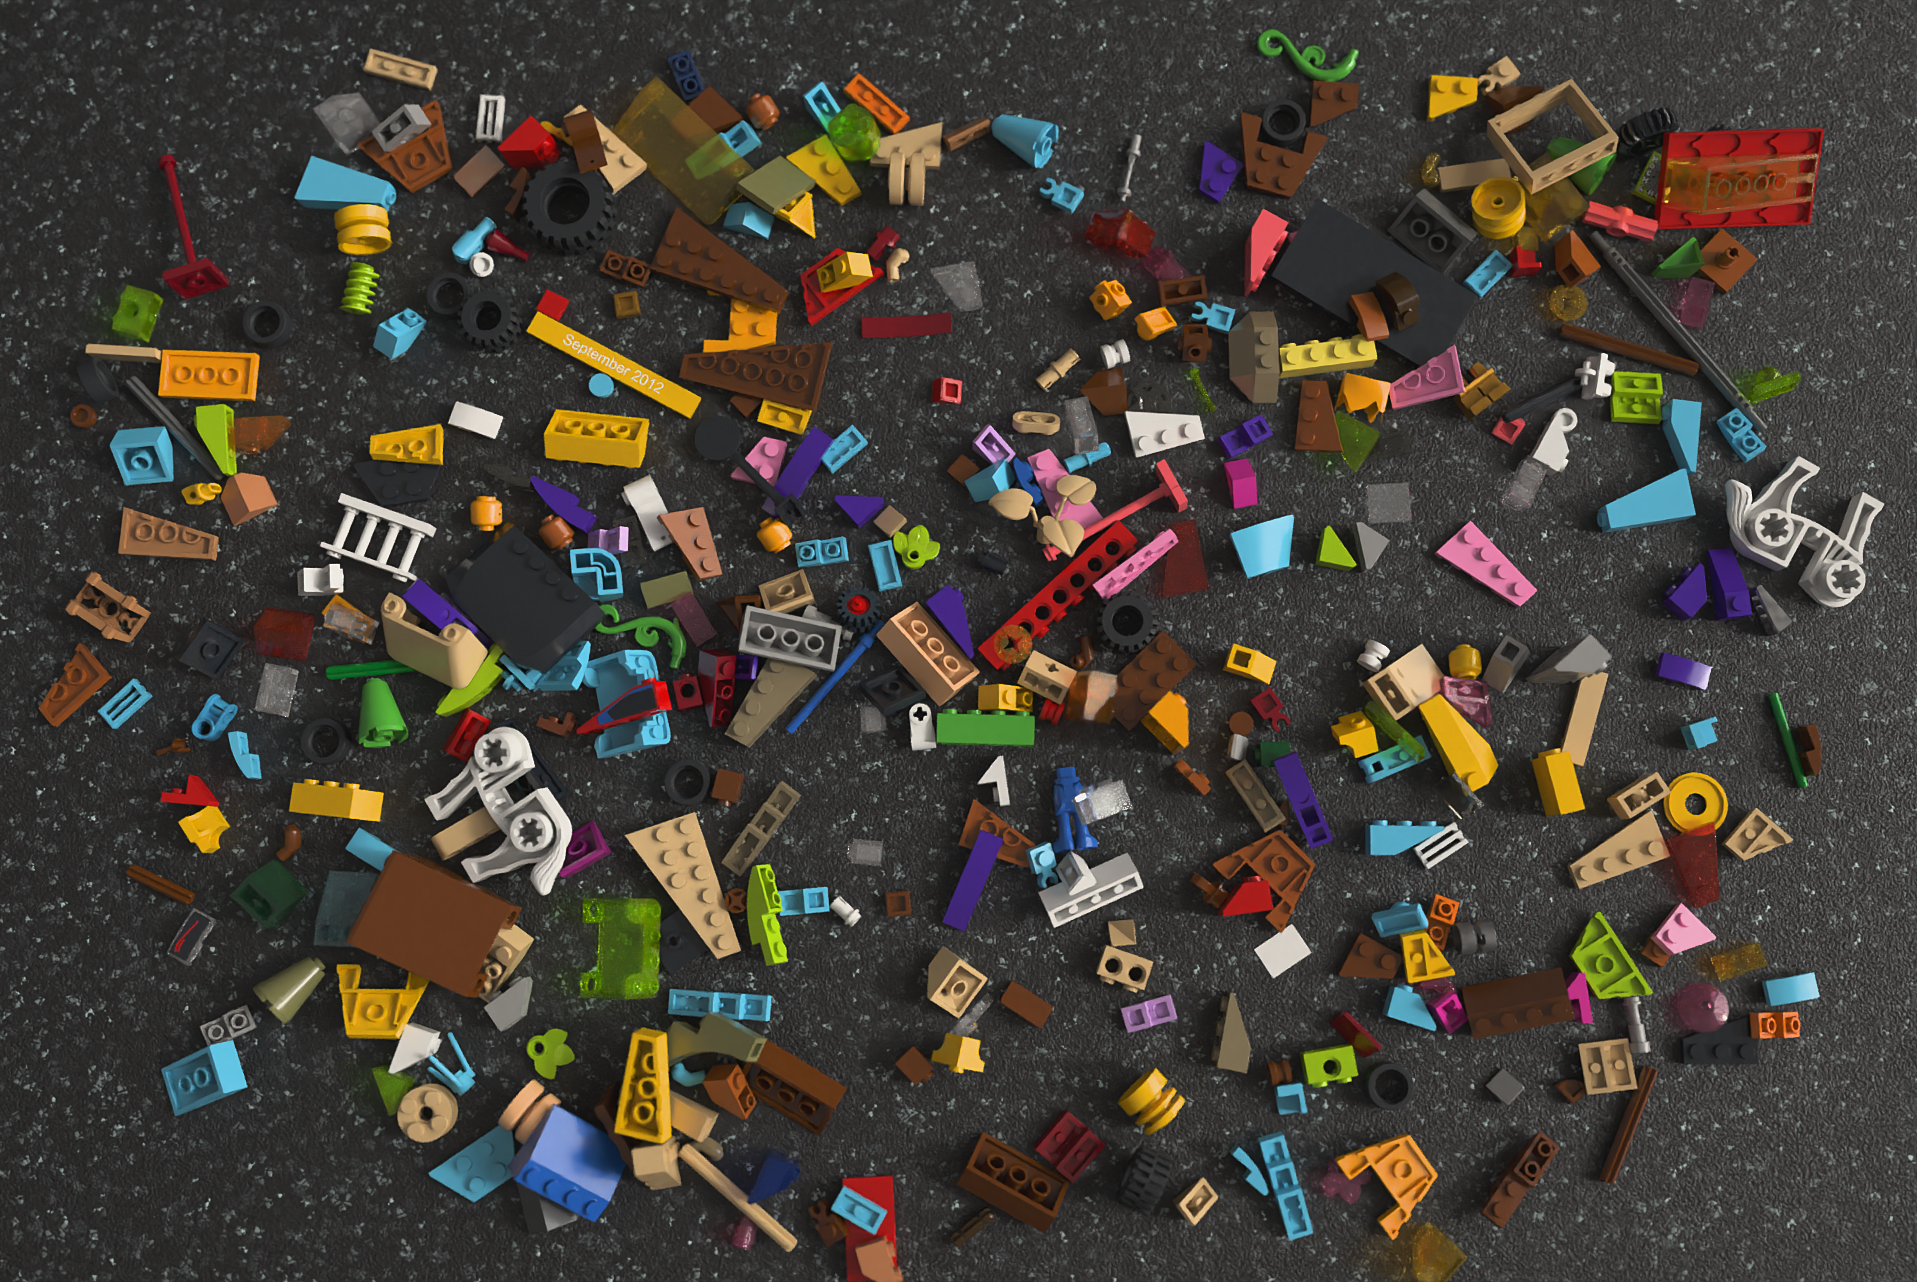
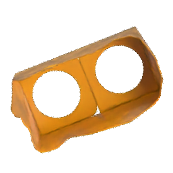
[1333,373,1391,423]

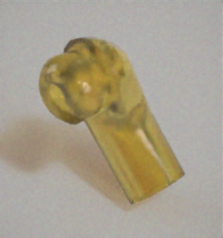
[1420,152,1441,187]

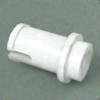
[830,896,861,927]

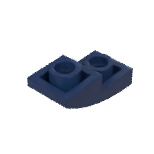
[667,50,705,101]

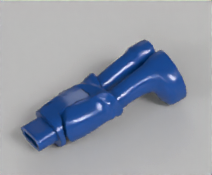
[1052,767,1098,853]

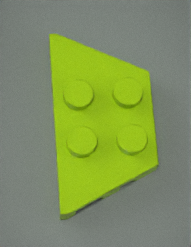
[1569,911,1653,999]

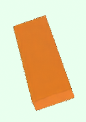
[843,73,910,135]

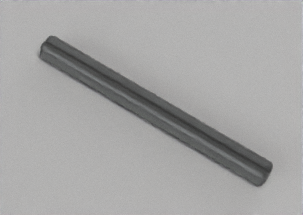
[125,376,226,481]

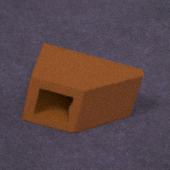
[1555,230,1601,289]
[702,1064,757,1119]

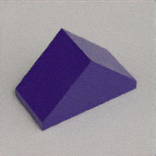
[835,495,884,529]
[735,655,762,682]

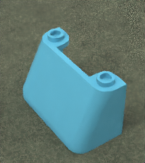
[582,650,671,758]

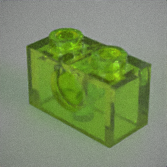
[112,285,163,343]

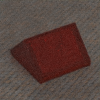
[253,607,315,662]

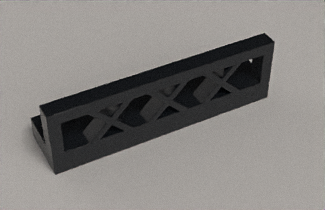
[488,717,568,801]

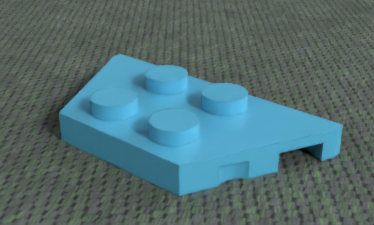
[429,1125,516,1202]

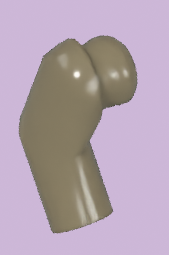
[687,1137,724,1161]

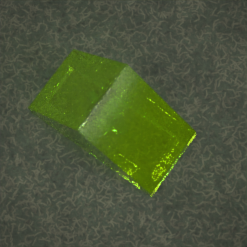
[372,1065,416,1116]

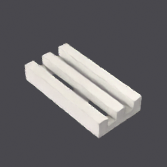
[476,95,505,143]
[1413,822,1469,869]

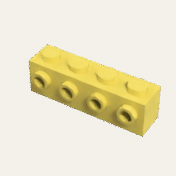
[1279,334,1377,379]

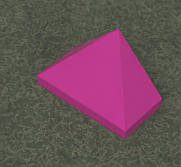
[1425,991,1469,1035]

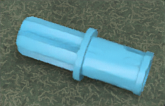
[1063,442,1111,473]

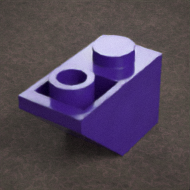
[1661,563,1707,621]

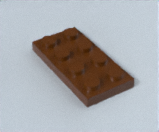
[1095,631,1197,732]

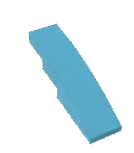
[668,989,771,1021]
[1258,1131,1313,1240]

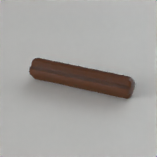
[126,865,195,905]

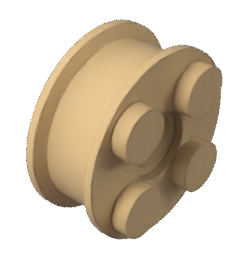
[398,1083,458,1142]

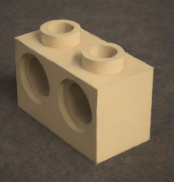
[1096,945,1153,993]

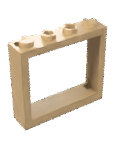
[1486,79,1619,194]

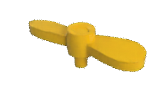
[540,121,573,147]

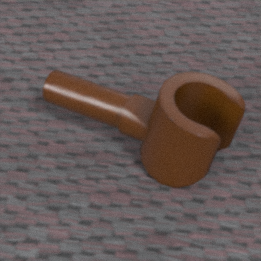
[156,738,191,755]

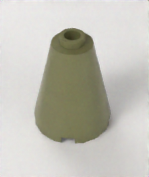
[253,956,326,1024]

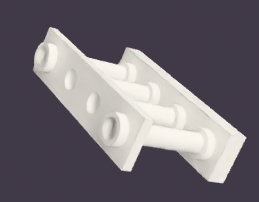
[320,493,436,582]

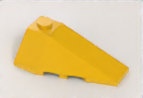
[1417,693,1499,795]

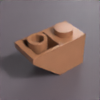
[856,1236,903,1282]

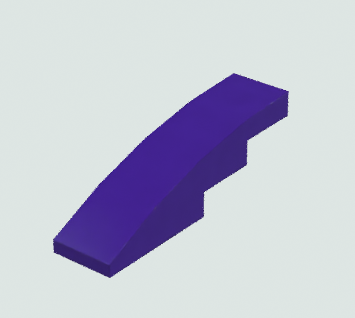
[762,427,834,519]
[942,830,1004,932]

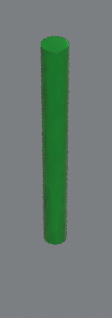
[1768,693,1809,788]

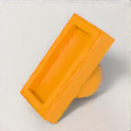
[1135,307,1177,340]

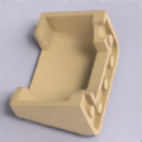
[381,592,489,689]

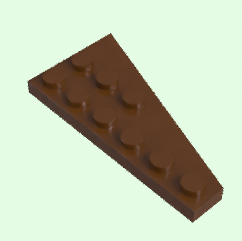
[650,207,788,314]
[679,342,833,412]

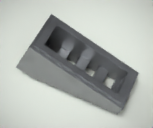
[1748,585,1792,636]

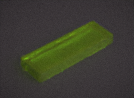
[1365,701,1425,763]

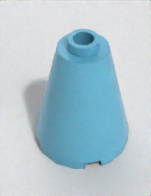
[991,114,1058,168]

